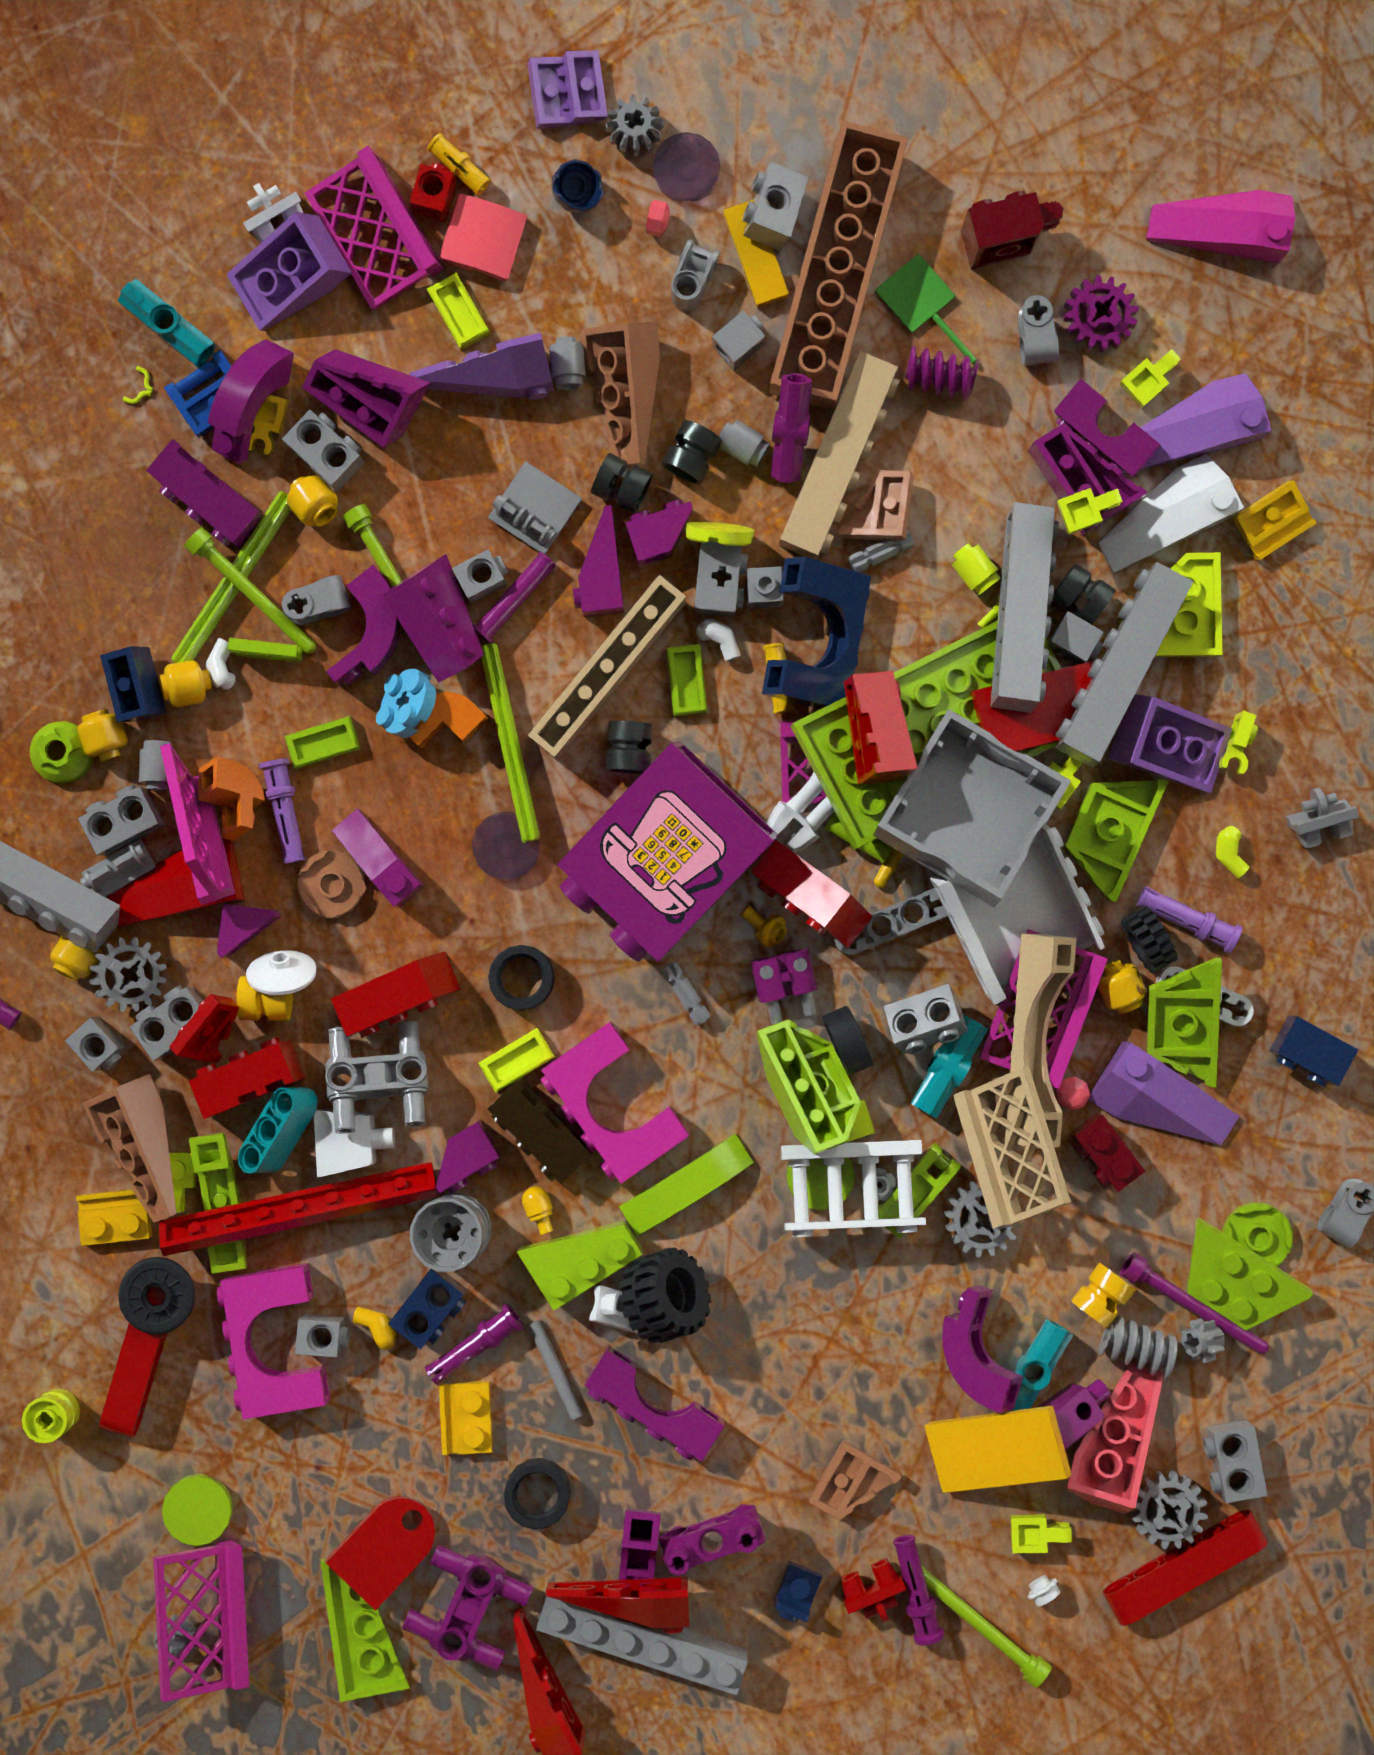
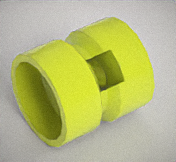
[22,1389,80,1444]

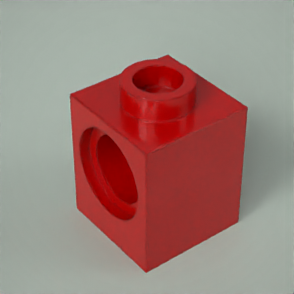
[409,163,457,222]

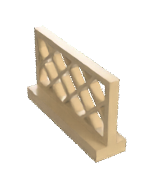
[953,1067,1071,1229]

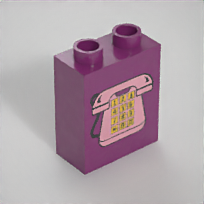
[557,741,779,962]

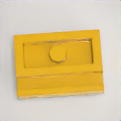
[1232,481,1317,560]
[76,1189,153,1246]
[439,1380,493,1455]

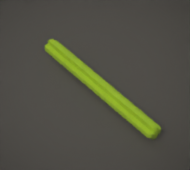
[171,491,291,663]
[481,643,540,843]

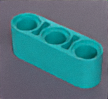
[238,1087,318,1174]

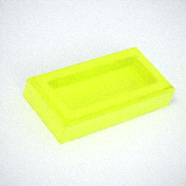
[427,273,490,350]
[478,1028,555,1093]

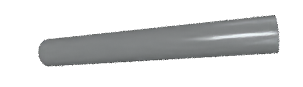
[527,1319,584,1420]

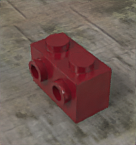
[1069,1113,1146,1192]

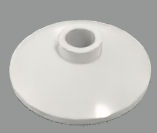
[246,950,317,995]

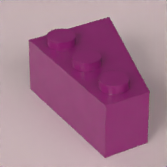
[302,349,430,448]
[1028,424,1148,536]
[146,439,263,549]
[383,554,484,683]

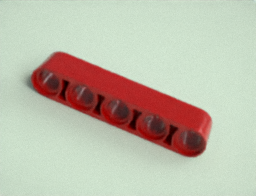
[99,1286,168,1438]
[1103,1509,1268,1626]

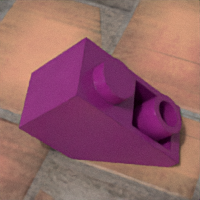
[625,500,693,567]
[436,1120,502,1194]

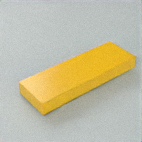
[723,199,789,308]

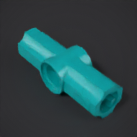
[117,278,216,368]
[910,1014,988,1119]
[1010,1318,1073,1411]

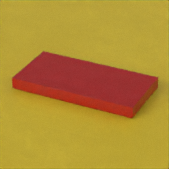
[970,659,1121,752]

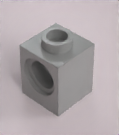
[712,310,766,371]
[452,549,508,604]
[746,566,783,609]
[1048,611,1104,664]
[65,1017,126,1072]
[295,1314,350,1357]

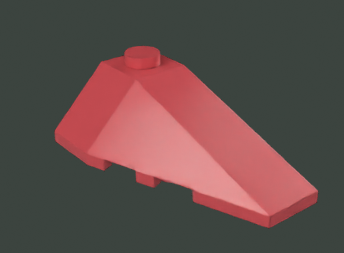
[1066,1363,1163,1514]

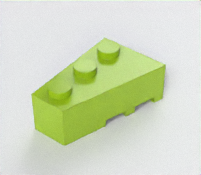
[517,1220,643,1311]

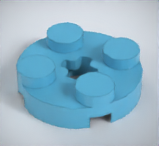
[376,669,436,738]

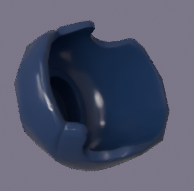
[552,159,605,214]

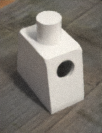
[314,1108,395,1177]

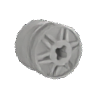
[410,1193,492,1272]

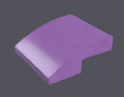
[527,50,608,129]

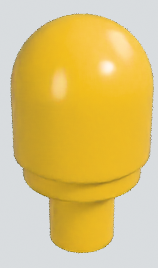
[522,1186,553,1235]

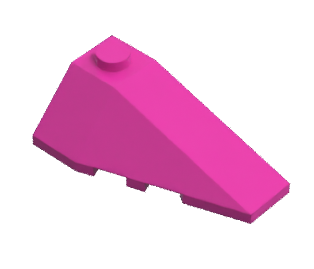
[1146,190,1295,264]

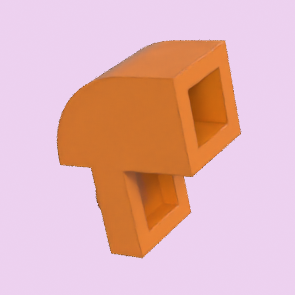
[410,692,489,749]
[198,756,265,841]

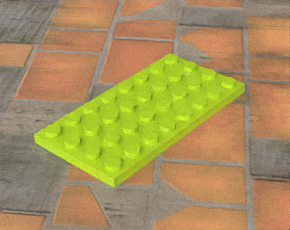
[790,621,1062,849]

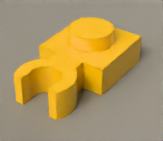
[249,395,289,455]

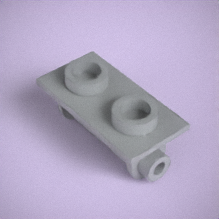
[80,838,157,897]

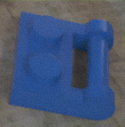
[164,350,231,438]

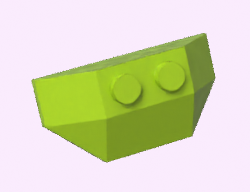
[756,1019,861,1155]

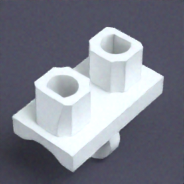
[243,183,303,242]
[589,1285,638,1334]

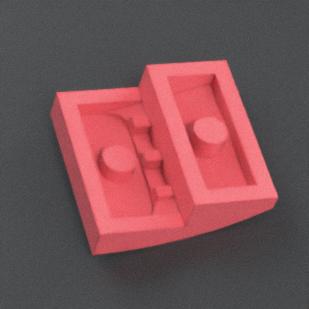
[438,193,528,282]

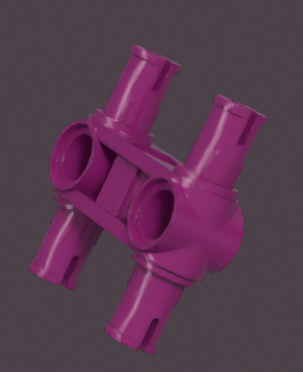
[658,1504,766,1576]
[401,1544,533,1672]

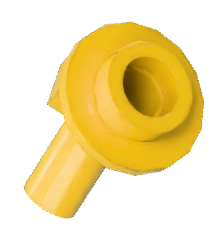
[740,905,787,948]

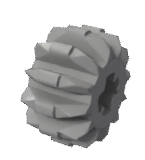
[606,94,664,157]

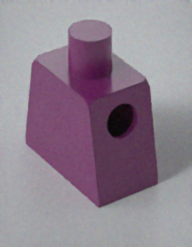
[1035,1379,1111,1450]

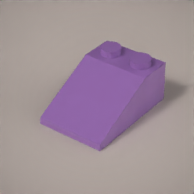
[227,212,352,331]
[1108,694,1233,793]

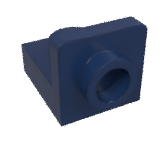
[774,1561,822,1623]

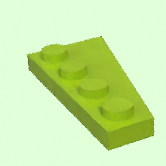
[320,1558,410,1702]

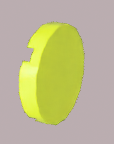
[686,522,754,546]

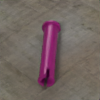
[473,551,556,644]

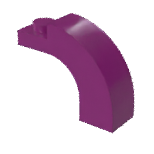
[208,339,294,464]
[326,565,401,686]
[942,1285,1023,1413]
[619,1508,661,1579]

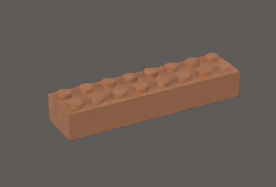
[769,120,908,411]

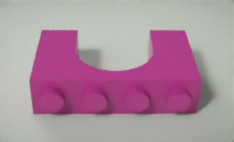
[541,1021,689,1184]
[217,1263,331,1420]

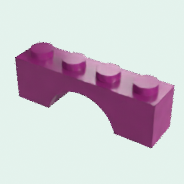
[584,1345,724,1462]

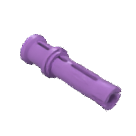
[258,758,306,864]
[1136,886,1243,954]

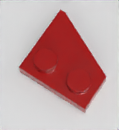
[169,994,239,1063]

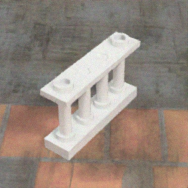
[780,1140,926,1237]

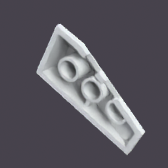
[1098,454,1244,574]

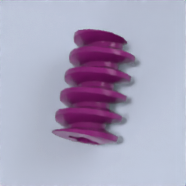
[905,346,979,401]

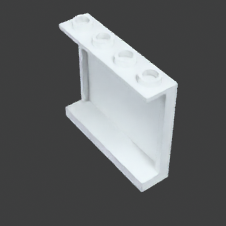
[930,824,1105,1005]

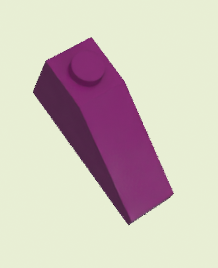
[573,505,624,617]
[332,808,425,908]

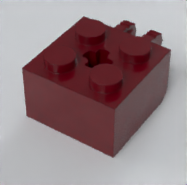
[961,191,1064,269]

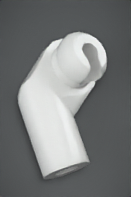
[696,619,741,662]
[206,638,235,690]

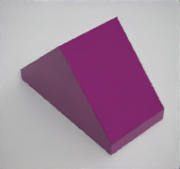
[217,904,282,958]

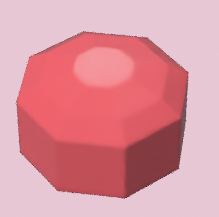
[646,200,670,237]
[1054,1076,1090,1111]

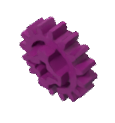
[1062,275,1139,352]

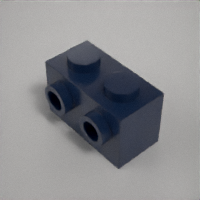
[100,646,166,722]
[1269,1015,1359,1088]

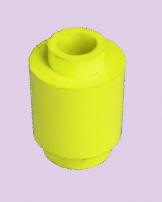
[951,543,1001,595]

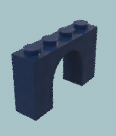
[762,556,871,709]

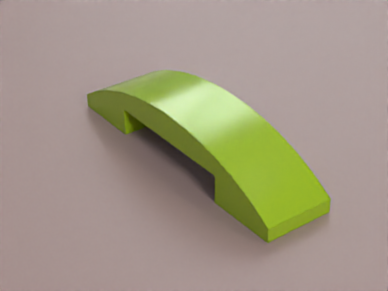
[189,1133,247,1274]
[619,1133,754,1236]

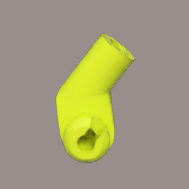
[1215,826,1250,879]

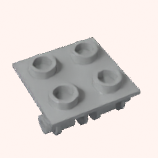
[488,461,582,554]

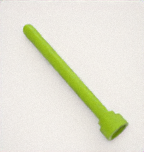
[342,504,402,588]
[183,527,317,654]
[911,1566,1052,1688]

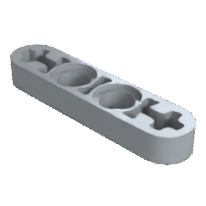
[834,888,948,955]

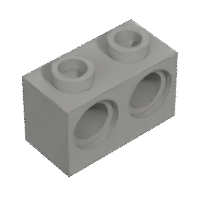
[282,409,365,492]
[78,785,166,856]
[884,983,968,1054]
[129,985,203,1061]
[1203,1420,1268,1503]

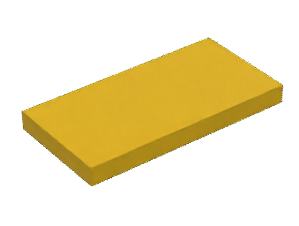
[924,1406,1072,1493]

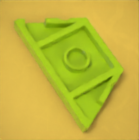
[1063,779,1168,903]
[1147,958,1222,1087]
[1186,1217,1313,1330]

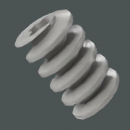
[1098,1315,1177,1380]

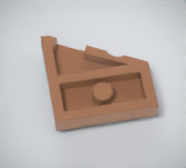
[839,470,914,540]
[808,1440,902,1520]

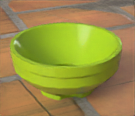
[30,721,93,784]

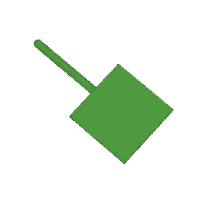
[875,253,977,364]

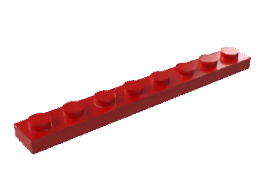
[159,1162,438,1257]

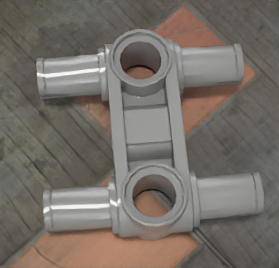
[325,1021,429,1134]

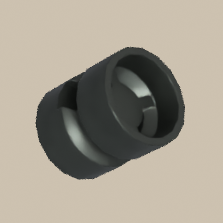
[662,420,722,484]
[591,453,653,514]
[1052,563,1116,625]
[606,721,653,774]

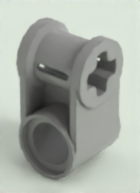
[671,239,721,311]
[1018,295,1059,366]
[282,575,352,625]
[1317,1178,1374,1248]

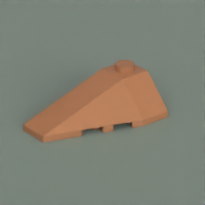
[581,322,660,464]
[83,1074,177,1222]

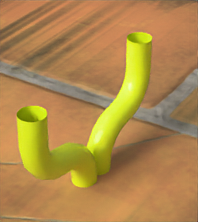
[123,366,153,404]

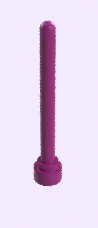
[1120,1252,1269,1354]

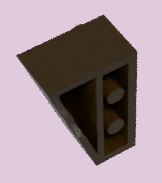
[487,1077,593,1183]

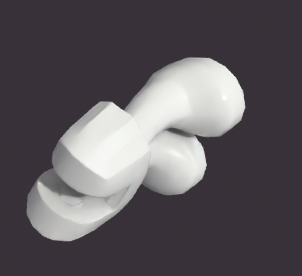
[767,771,835,854]

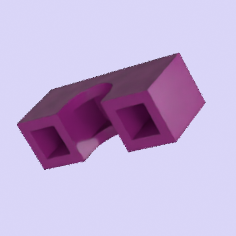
[1054,379,1161,478]

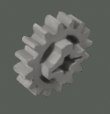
[89,937,167,1012]
[944,1181,1021,1257]
[1130,1470,1208,1549]

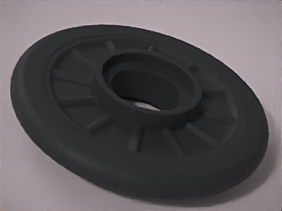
[118,1257,195,1334]

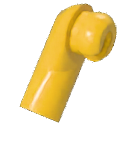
[353,1306,397,1350]

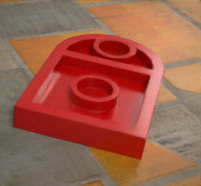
[325,1496,435,1611]

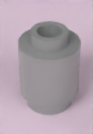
[549,337,586,390]
[719,419,771,467]
[139,740,172,791]

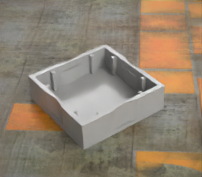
[873,709,1071,908]

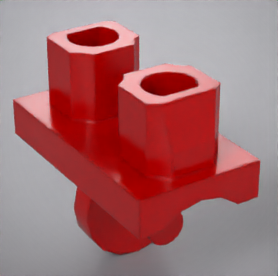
[841,1558,907,1623]

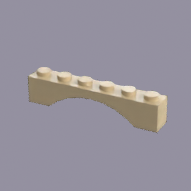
[1005,934,1077,1149]

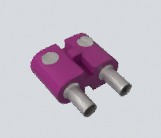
[750,948,818,1024]

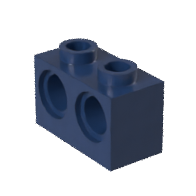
[388,1269,467,1350]

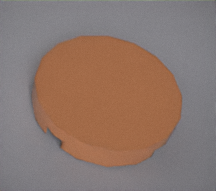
[297,850,367,918]

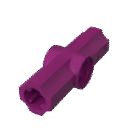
[771,373,812,483]

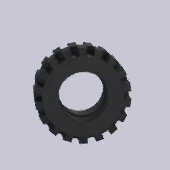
[619,1247,711,1343]

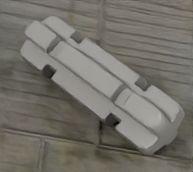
[849,530,914,573]
[662,962,710,1026]

